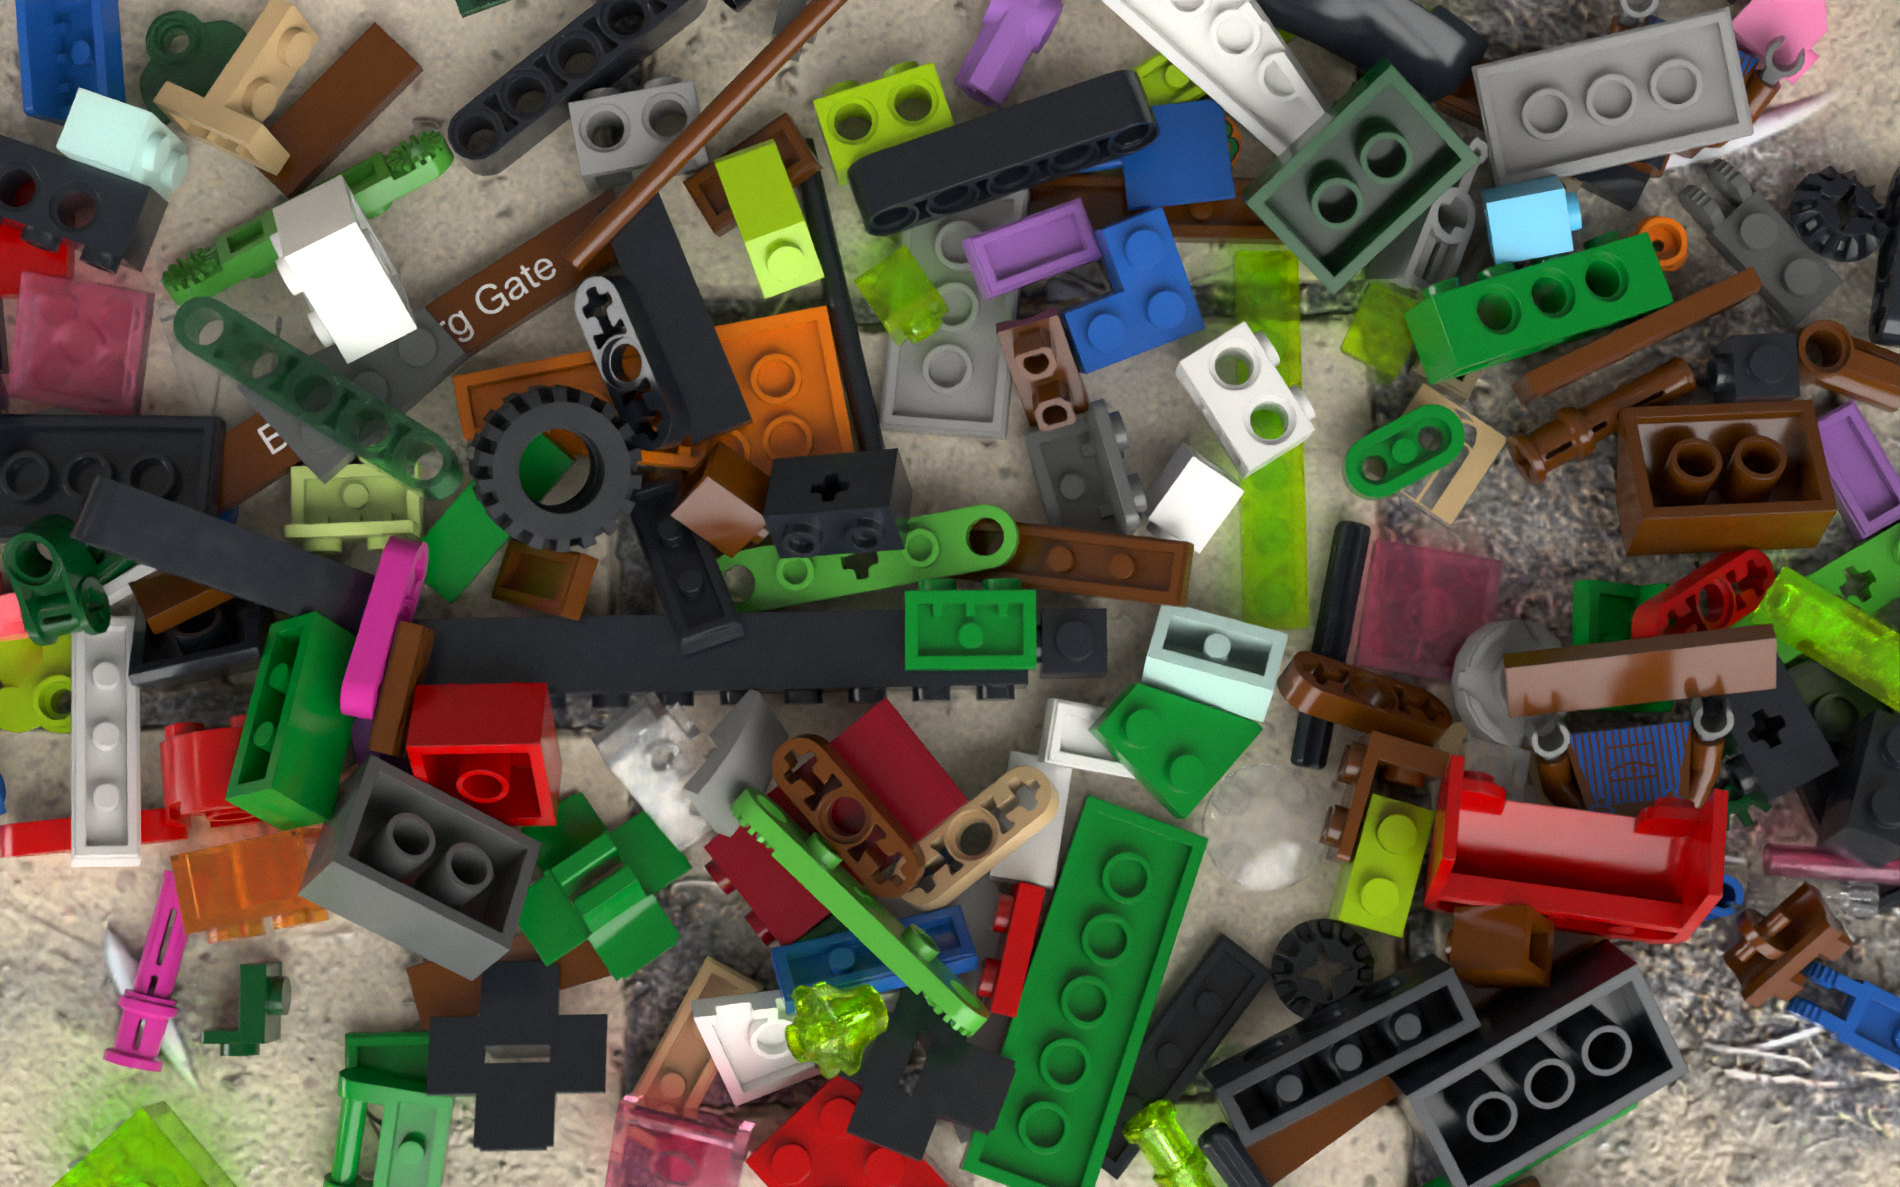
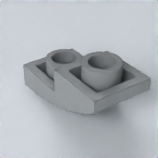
[682,689,789,838]

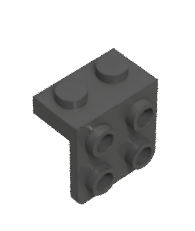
[1023,399,1147,535]

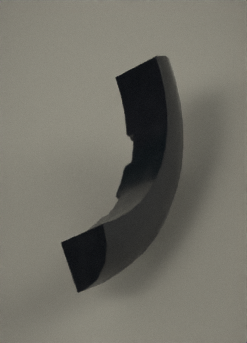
[1256,0,1489,104]

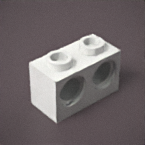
[1174,321,1315,479]

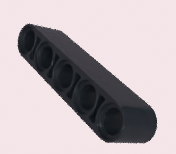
[448,0,708,176]
[847,70,1160,236]
[69,475,375,637]

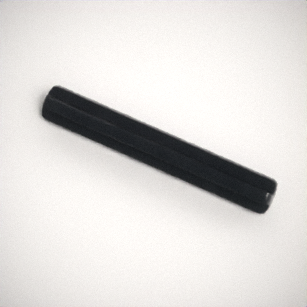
[1290,521,1371,770]

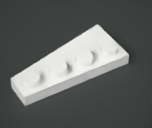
[1101,0,1330,156]

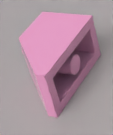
[1732,0,1827,85]

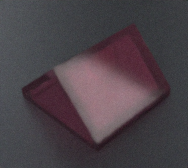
[605,1092,756,1187]

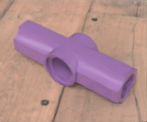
[954,0,1064,110]

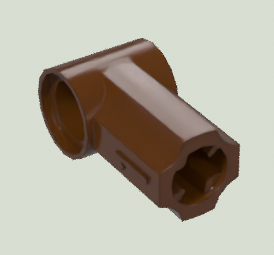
[1792,319,1900,413]

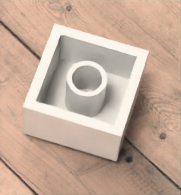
[270,174,418,364]

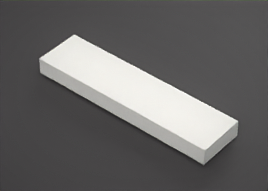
[71,616,141,867]

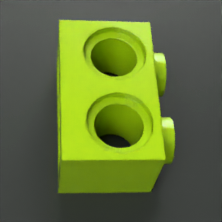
[813,61,954,187]

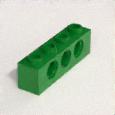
[1403,230,1674,385]

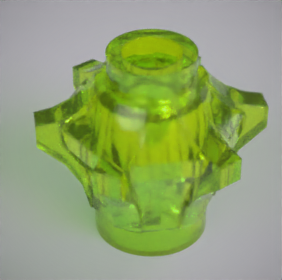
[785,981,888,1079]

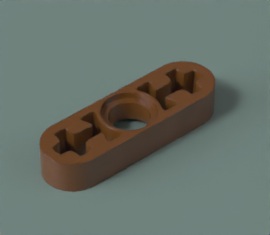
[1277,651,1453,748]
[772,734,925,898]

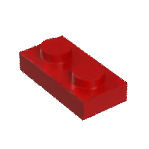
[976,882,1046,1018]

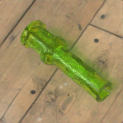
[1122,1099,1216,1187]

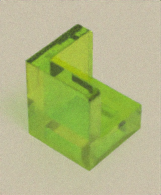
[1340,281,1418,387]

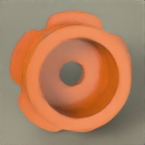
[1628,215,1688,274]

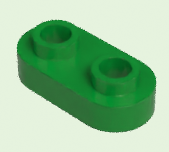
[1341,404,1465,501]

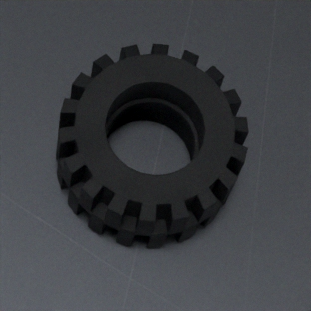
[469,384,643,552]

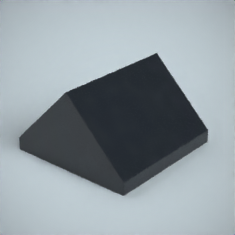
[128,597,275,691]

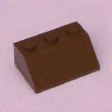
[1616,399,1837,556]

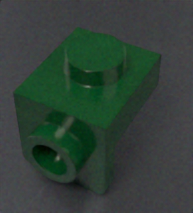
[200,962,291,1056]

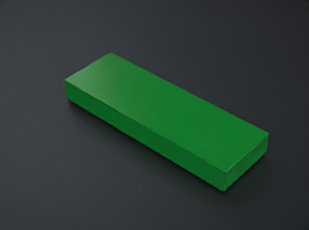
[421,431,578,604]

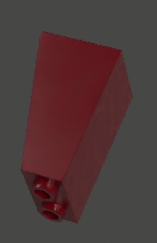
[704,697,969,947]

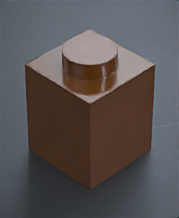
[670,441,770,559]
[1445,905,1555,988]

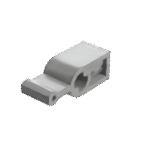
[1364,137,1488,304]

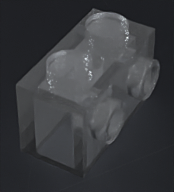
[591,691,716,853]

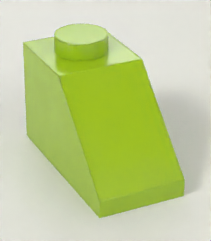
[713,138,825,299]

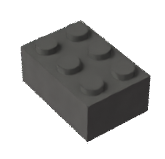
[297,754,542,981]

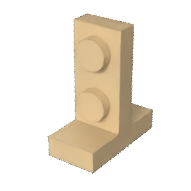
[153,0,319,176]

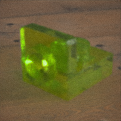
[853,245,950,347]

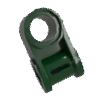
[2,514,111,647]

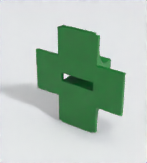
[518,792,693,982]

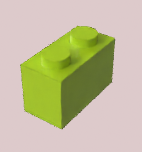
[1327,793,1436,938]

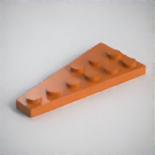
[452,305,855,477]

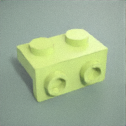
[284,461,424,555]

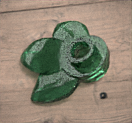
[139,10,247,125]

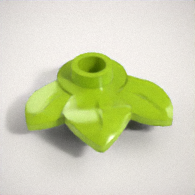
[0,634,71,734]

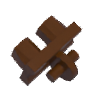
[996,306,1090,432]
[1722,881,1852,1008]

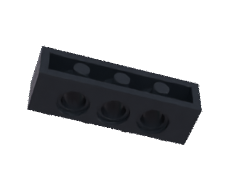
[0,135,168,274]
[1202,953,1481,1148]

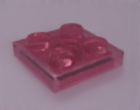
[7,270,156,415]
[1353,539,1503,683]

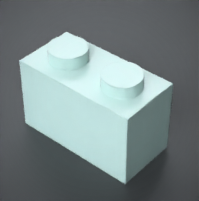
[56,87,189,201]
[1141,605,1288,722]

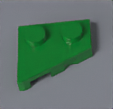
[1088,683,1263,819]

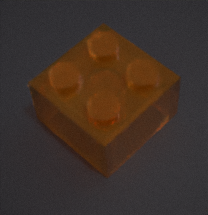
[170,827,329,945]

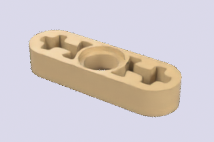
[893,766,1059,912]

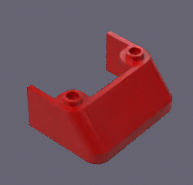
[1423,755,1729,944]

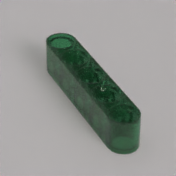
[173,296,463,500]

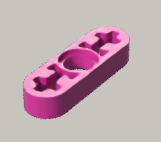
[340,535,429,721]

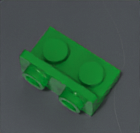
[905,578,1037,671]

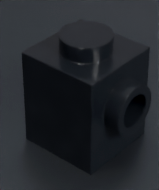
[1707,332,1801,404]
[1036,608,1108,679]

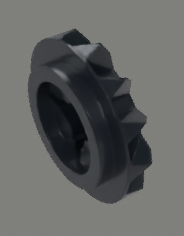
[1790,165,1890,262]
[1271,919,1375,1019]

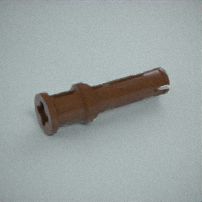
[1507,356,1697,486]

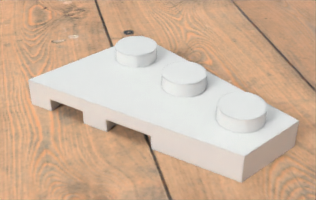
[690,988,900,1107]

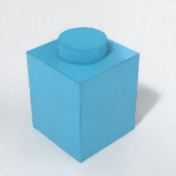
[1480,175,1582,265]

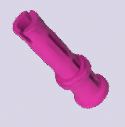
[103,870,205,1072]

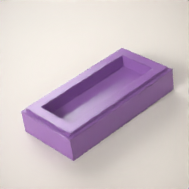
[961,198,1103,302]
[1817,399,1900,541]

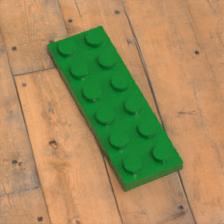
[959,795,1209,1187]

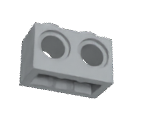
[568,76,710,192]

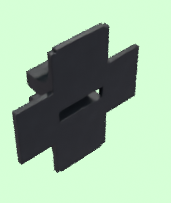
[426,961,608,1152]
[814,986,1016,1163]

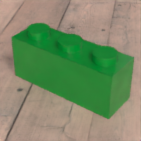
[225,611,357,832]

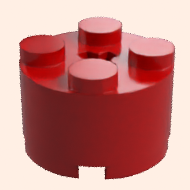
[160,714,265,828]

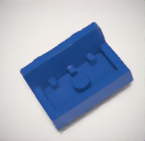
[15,0,126,126]

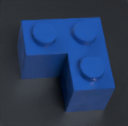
[1059,207,1205,374]

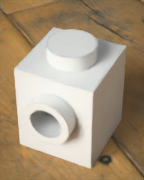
[1144,442,1245,554]

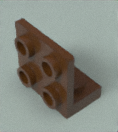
[1319,730,1450,863]

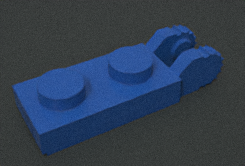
[1785,961,1900,1073]

